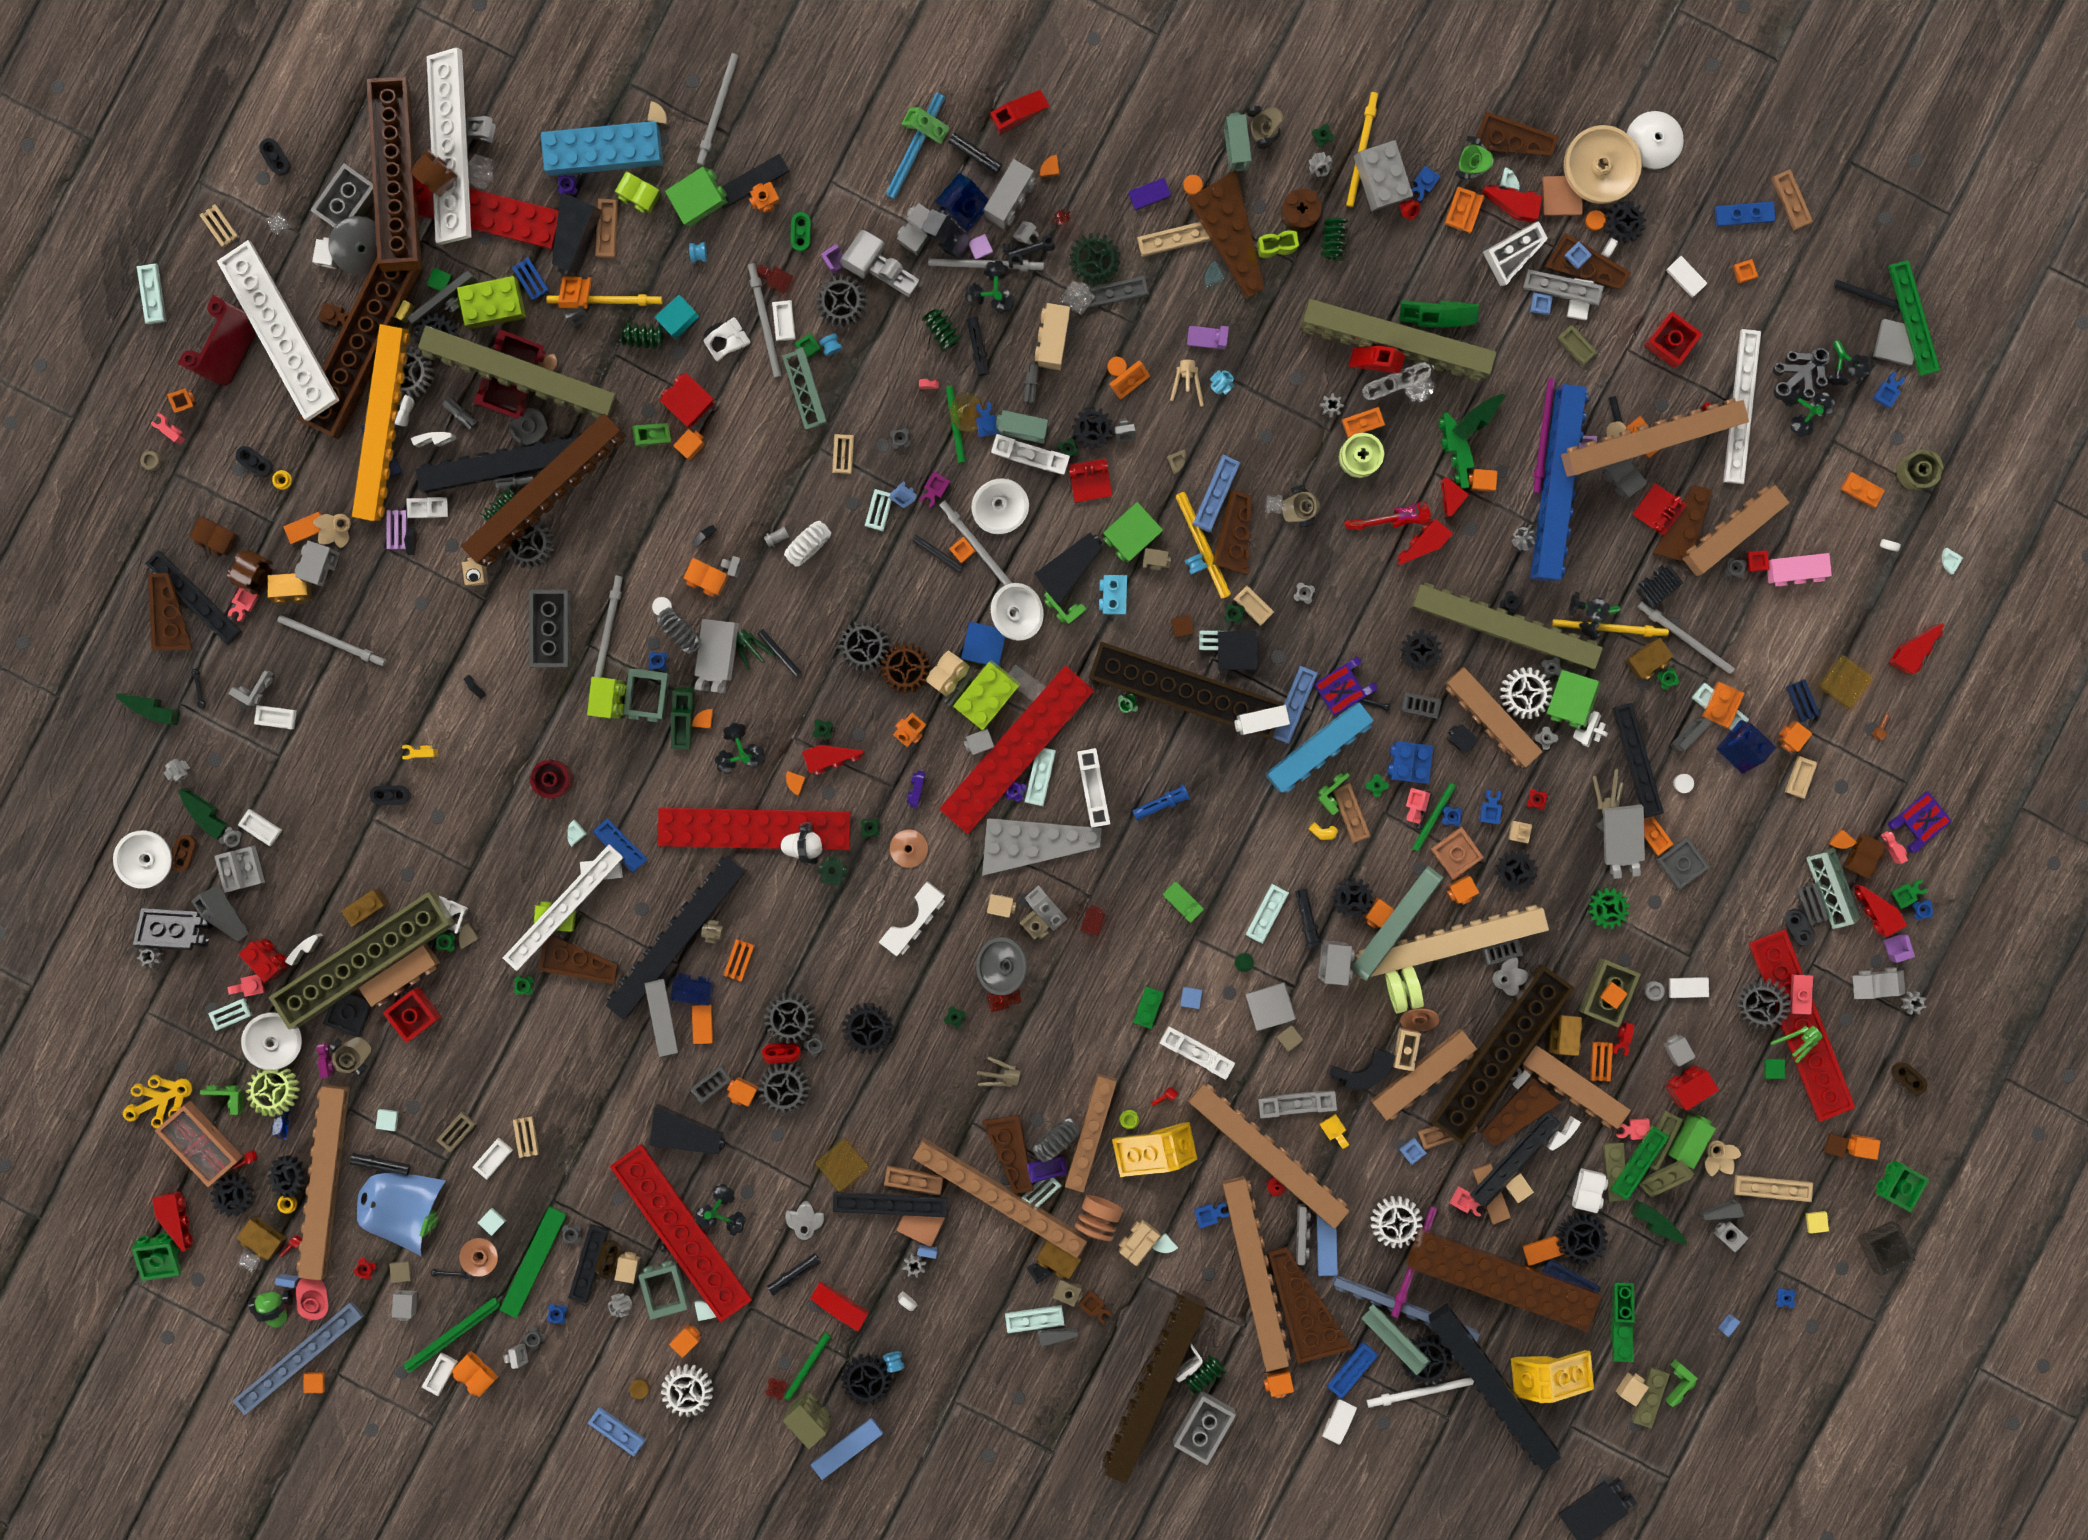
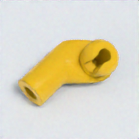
[1308,822,1338,840]

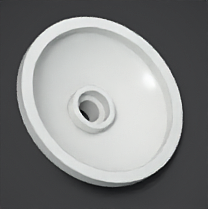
[1626,111,1684,170]
[971,479,1029,534]
[991,583,1044,641]
[113,831,172,888]
[241,1013,302,1070]

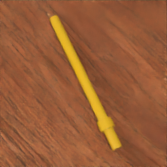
[1346,92,1378,207]
[547,294,663,306]
[1552,619,1669,637]

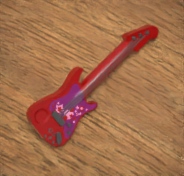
[1344,502,1431,530]

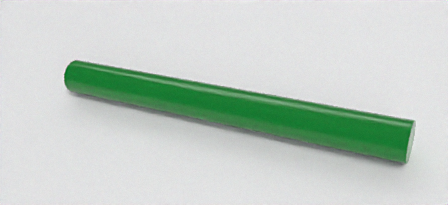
[946,386,966,463]
[1412,782,1457,852]
[784,1332,831,1401]

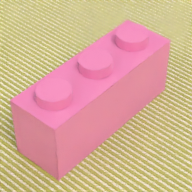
[1767,553,1832,587]

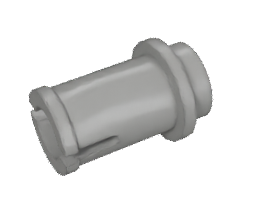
[764,526,789,547]

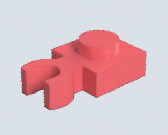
[228,588,260,622]
[1881,831,1908,864]
[1616,1118,1650,1140]
[1449,1186,1481,1217]

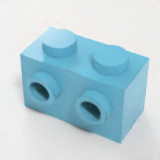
[1099,575,1127,615]

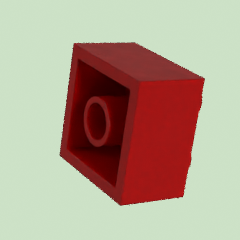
[1643,311,1703,368]
[383,987,442,1043]
[1665,1066,1719,1111]

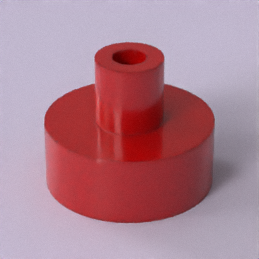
[1400,199,1420,220]
[1267,1177,1286,1196]

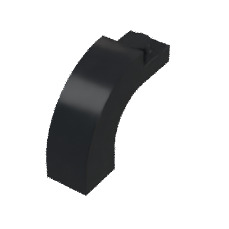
[1327,1047,1396,1089]

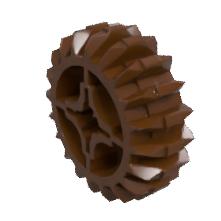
[879,642,932,694]

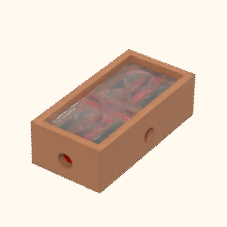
[155,1101,243,1187]

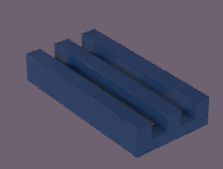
[1786,679,1820,722]

